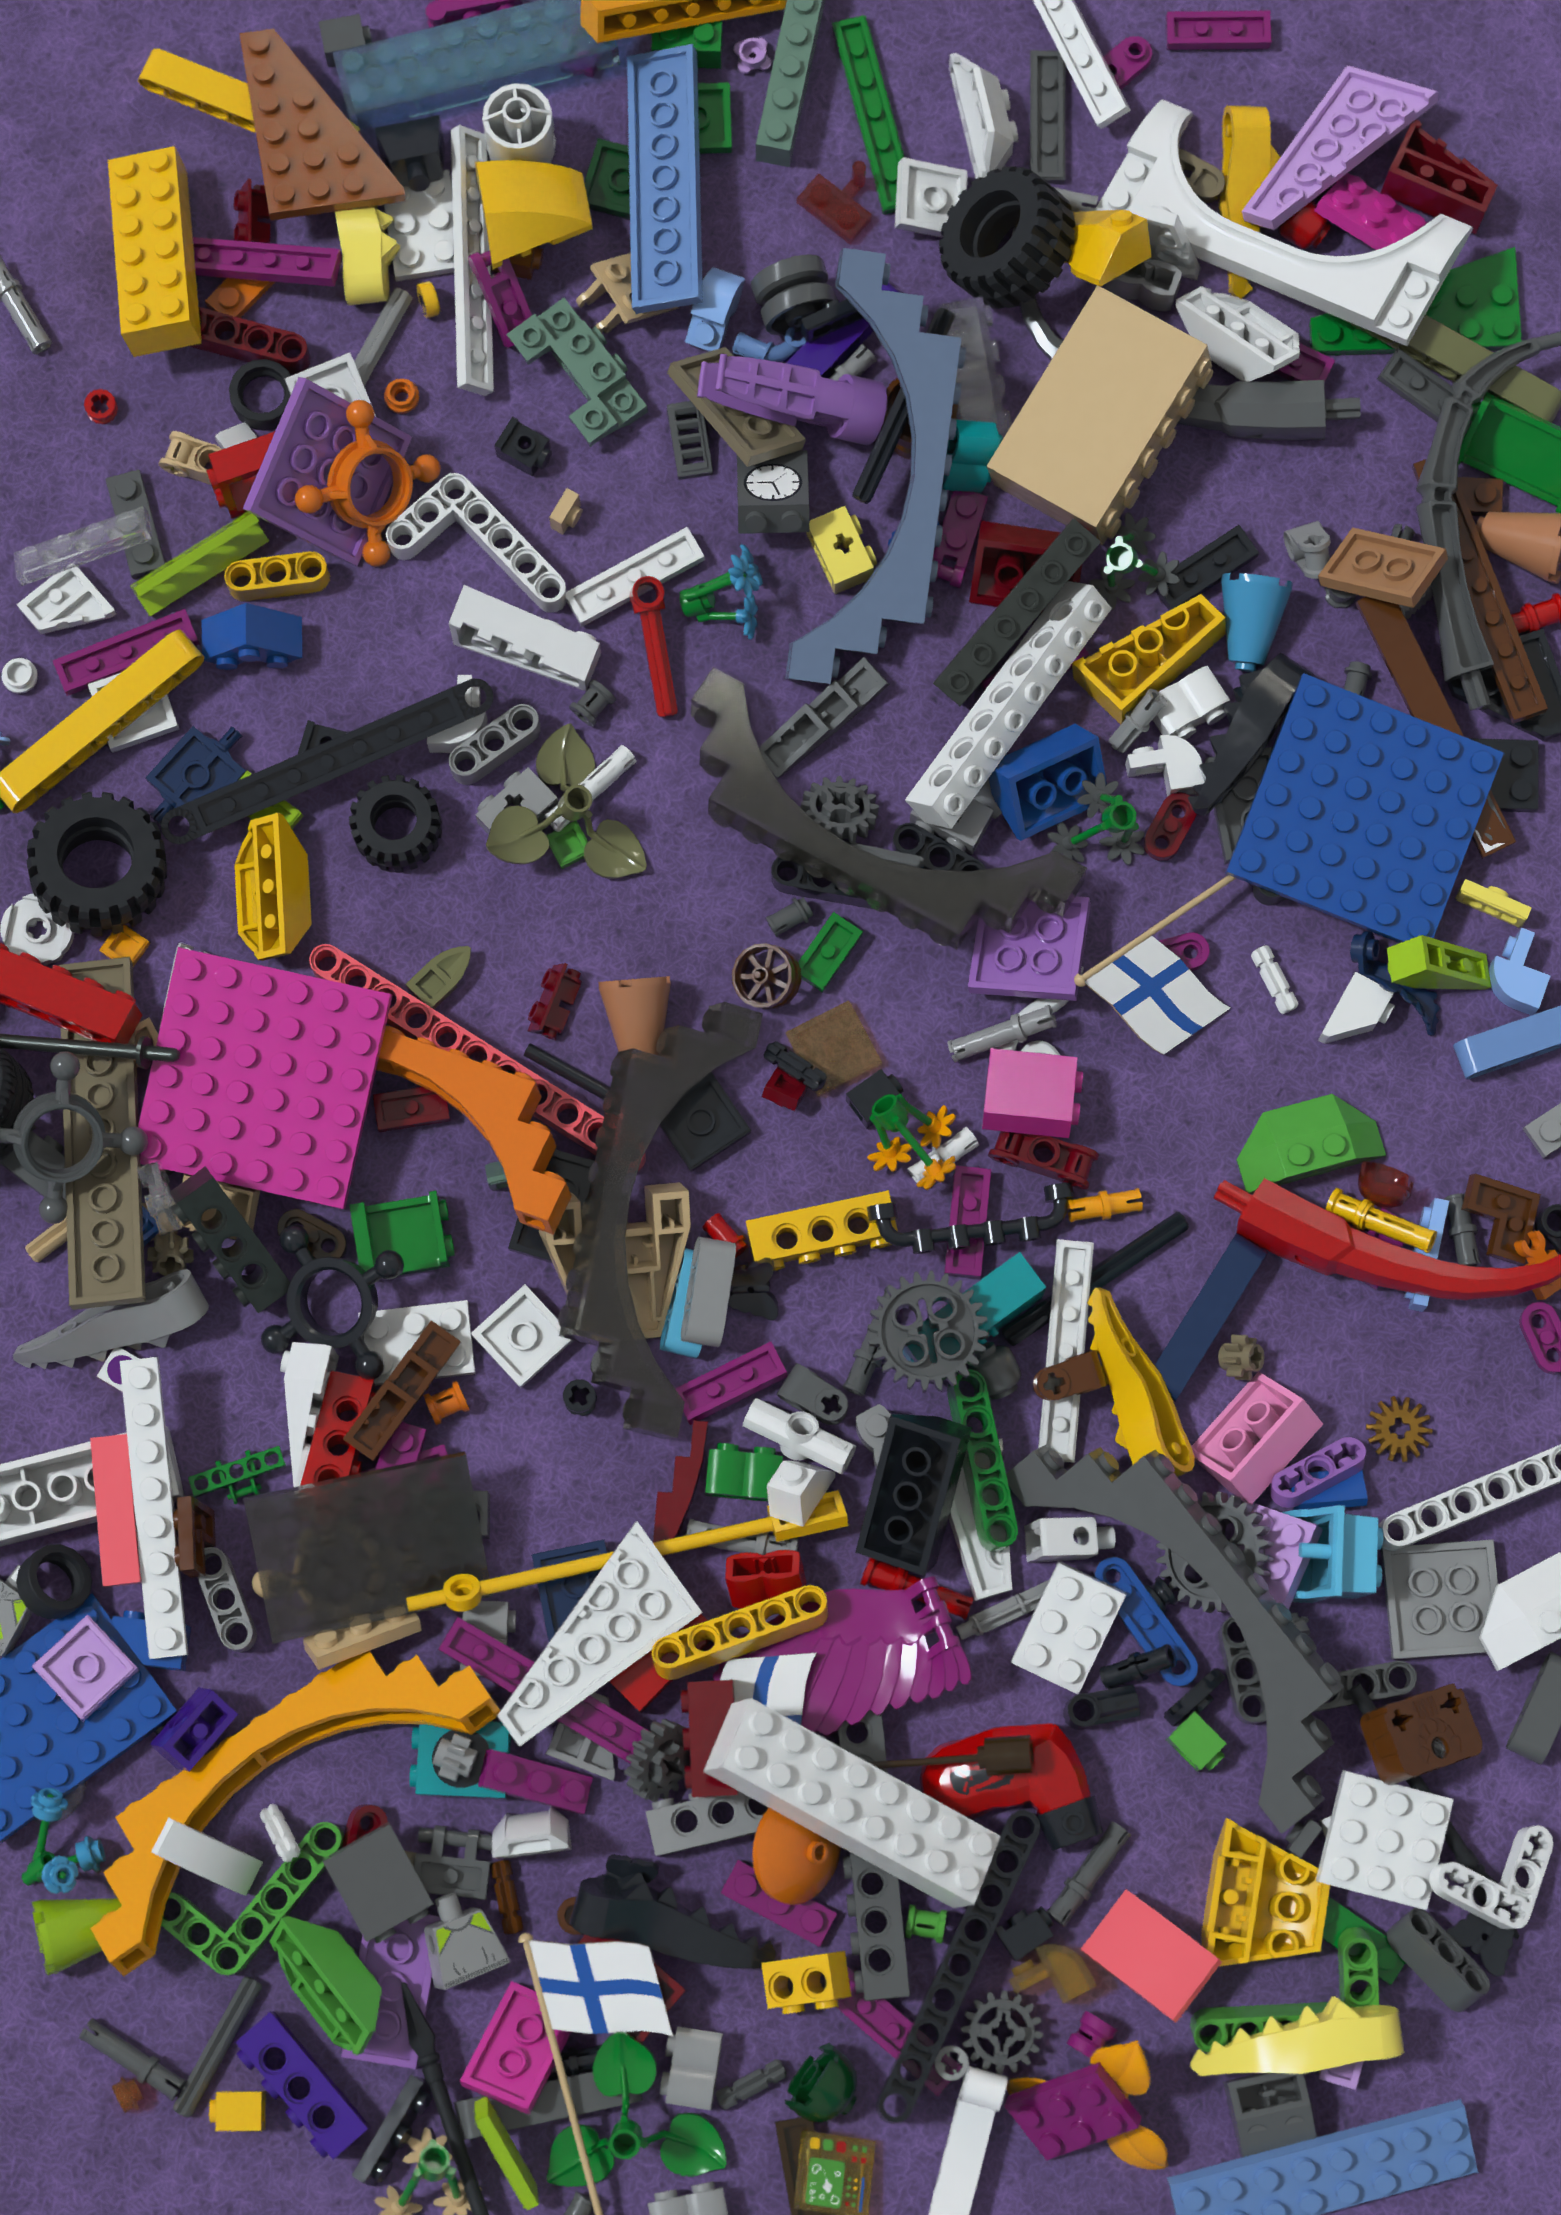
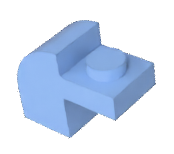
[685,267,746,351]
[1489,928,1550,1016]

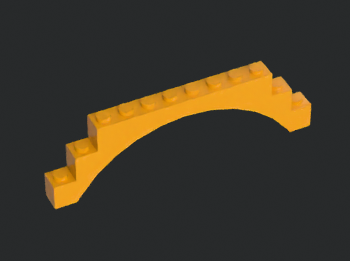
[90,1651,500,1976]

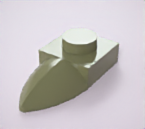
[405,946,471,1009]

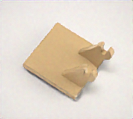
[576,253,679,333]

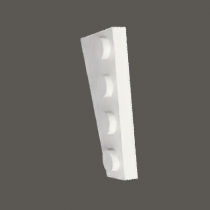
[949,1438,1012,1601]

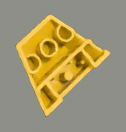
[475,160,593,269]
[1201,1818,1330,1967]

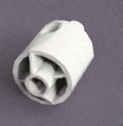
[482,83,556,164]

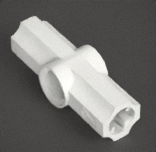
[743,1398,856,1474]

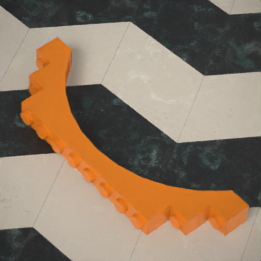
[376,1026,572,1235]

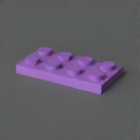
[341,1915,441,2069]

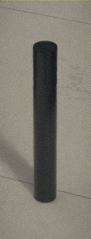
[523,1043,625,1108]

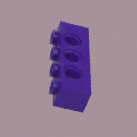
[235,2011,371,2160]

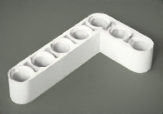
[386,473,566,613]
[928,2066,1008,2215]

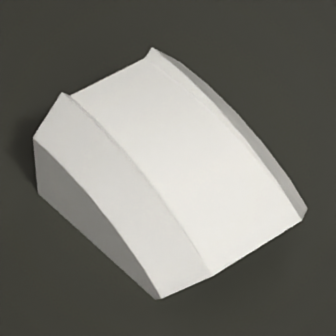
[492,1807,572,1859]

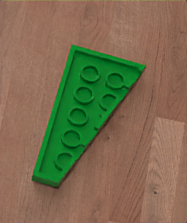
[1309,247,1522,355]

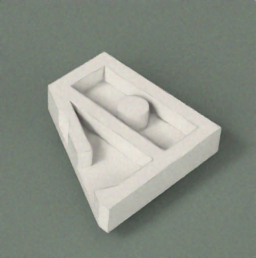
[17,561,116,634]

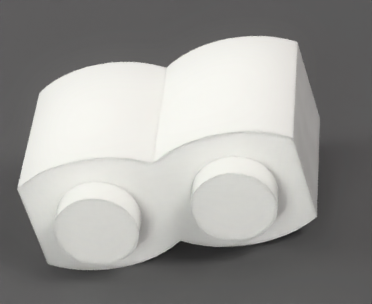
[1151,665,1230,740]

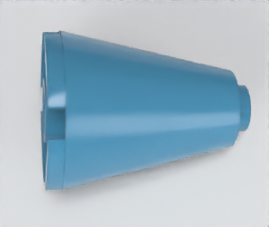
[1221,573,1293,672]

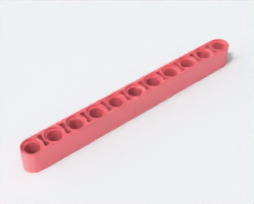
[309,944,646,1174]

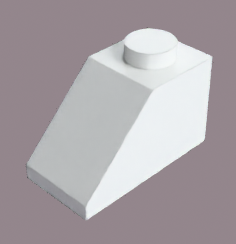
[1318,972,1395,1044]
[767,1461,836,1527]

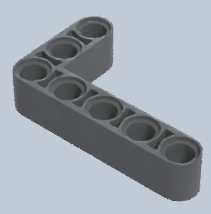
[1218,1616,1417,1724]

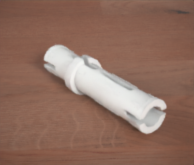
[544,745,637,832]

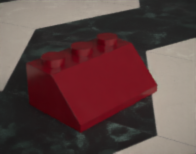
[969,521,1083,613]

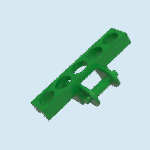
[188,1446,286,1505]

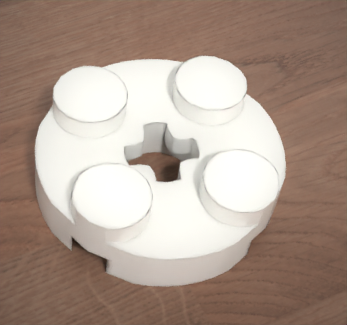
[0,894,75,966]

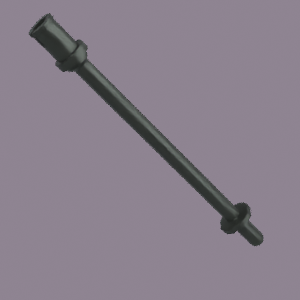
[0,1034,180,1069]

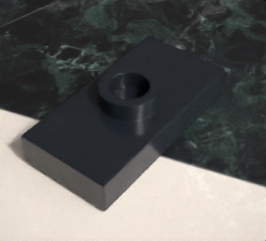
[801,299,864,342]

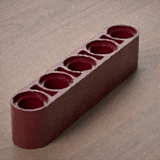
[189,307,311,374]

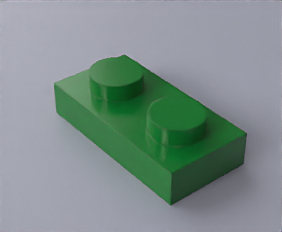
[798,912,863,993]

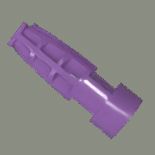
[697,354,887,445]

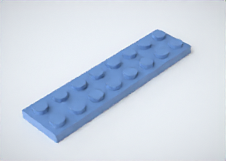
[627,44,703,314]
[1167,2099,1478,2215]

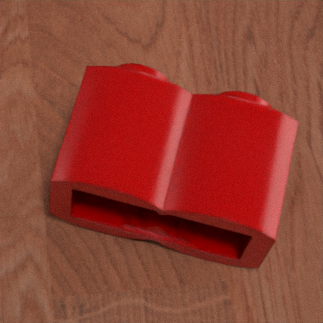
[725,1550,807,1609]

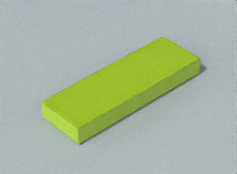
[474,2096,539,2210]

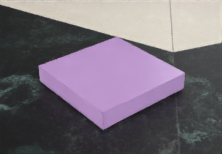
[32,1615,139,1722]

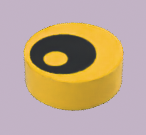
[416,281,440,318]

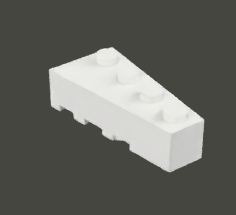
[449,585,601,691]

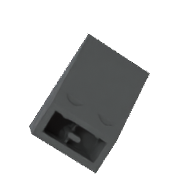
[1223,2073,1317,2158]

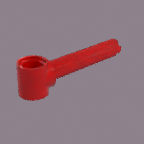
[629,576,678,717]

